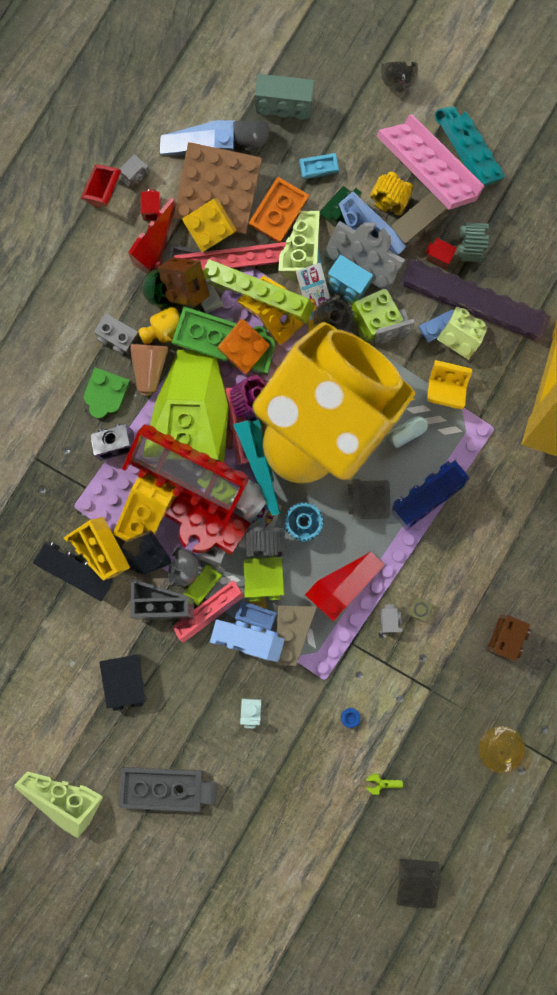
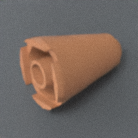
[130,344,168,395]

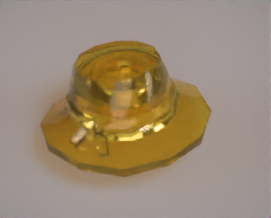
[479,726,524,772]

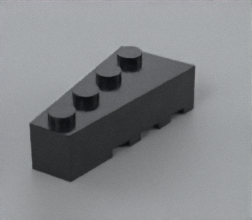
[33,541,113,602]

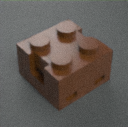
[158,257,210,307]
[486,615,531,661]

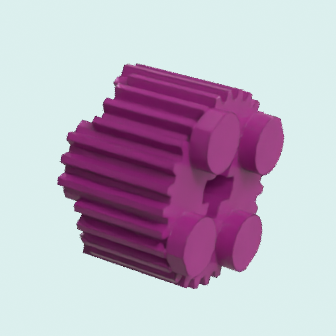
[230,375,267,419]

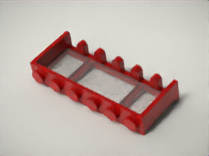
[122,424,250,523]

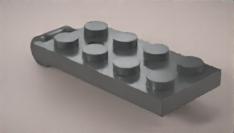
[119,767,217,812]

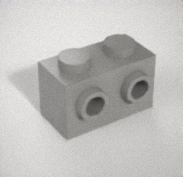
[94,313,140,355]

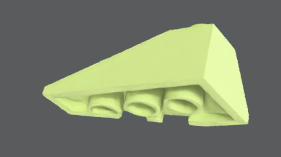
[279,211,320,285]

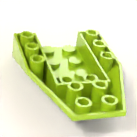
[143,350,229,462]

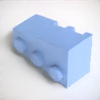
[210,619,285,662]

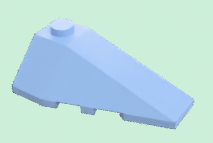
[160,120,235,156]
[339,192,406,255]

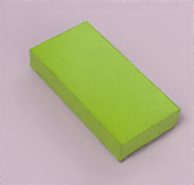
[183,563,223,606]

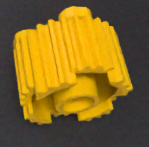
[369,171,414,216]

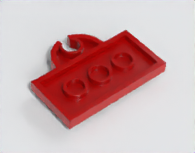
[165,492,251,555]

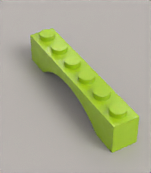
[203,259,315,324]

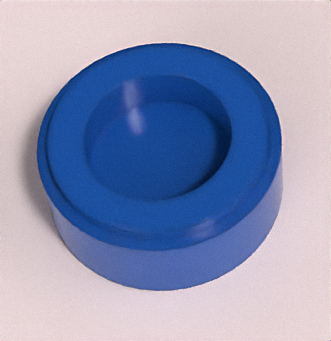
[341,708,360,728]

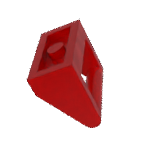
[80,164,122,208]

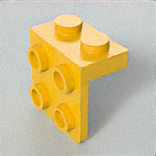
[427,360,472,409]

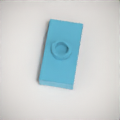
[299,153,339,179]

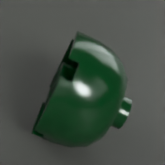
[142,269,172,308]

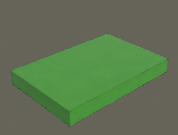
[172,307,236,362]

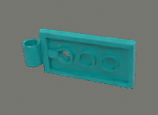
[435,106,505,187]

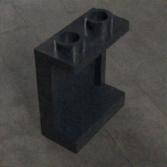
[99,654,148,711]

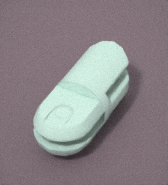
[387,416,428,448]

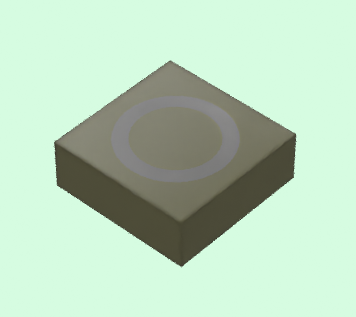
[408,597,433,622]

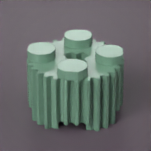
[457,222,489,262]

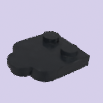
[122,530,171,574]

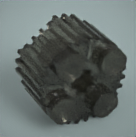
[312,297,354,332]

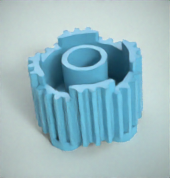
[285,502,323,542]

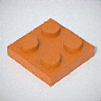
[217,319,270,374]

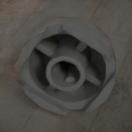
[233,121,270,151]
[168,547,201,587]

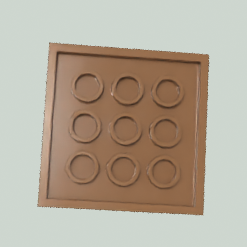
[174,142,262,234]

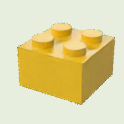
[182,198,237,252]

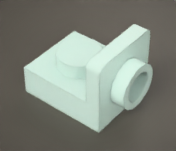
[240,699,261,728]

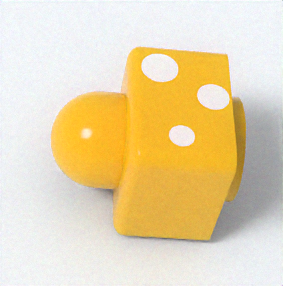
[253,322,415,483]

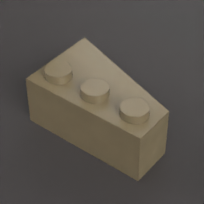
[391,192,453,246]
[277,606,317,666]

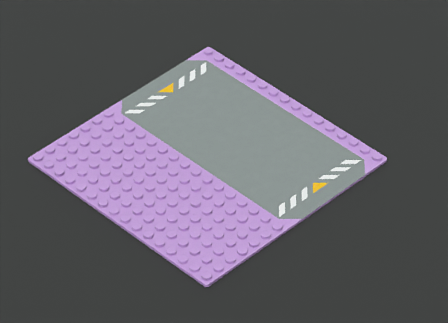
[75,267,494,680]

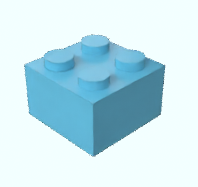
[326,255,373,303]

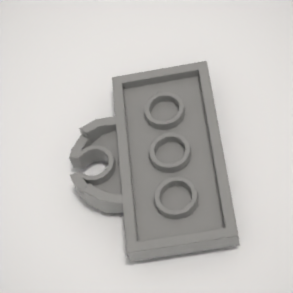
[323,221,405,291]

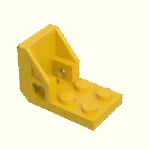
[113,464,185,541]

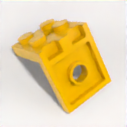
[237,275,304,345]

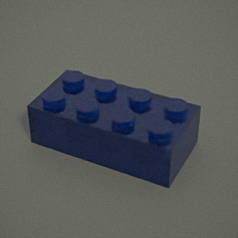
[392,460,470,531]

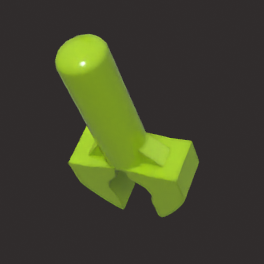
[366,773,403,795]

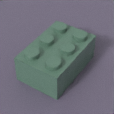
[255,74,314,120]

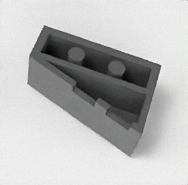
[131,579,194,620]

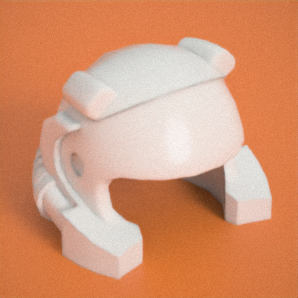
[231,480,266,521]

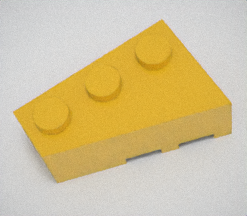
[64,517,130,580]

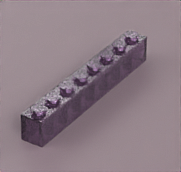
[400,259,551,341]

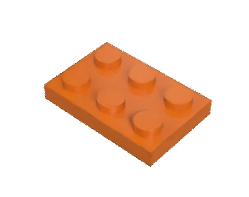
[249,176,309,243]

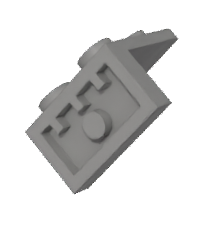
[374,309,415,343]

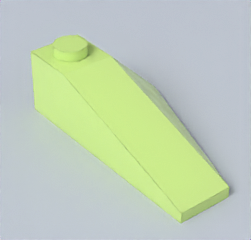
[15,772,103,838]

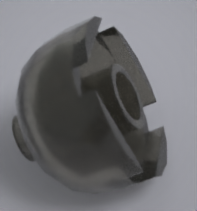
[381,61,418,92]

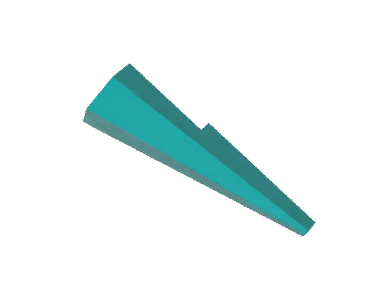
[233,420,281,516]

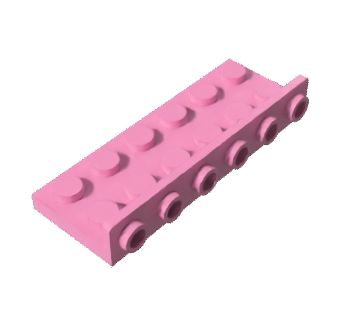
[377,114,484,210]

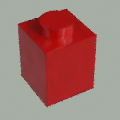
[141,189,162,220]
[425,238,457,270]

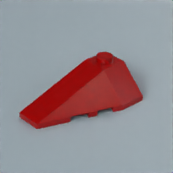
[128,197,176,274]
[305,552,385,621]

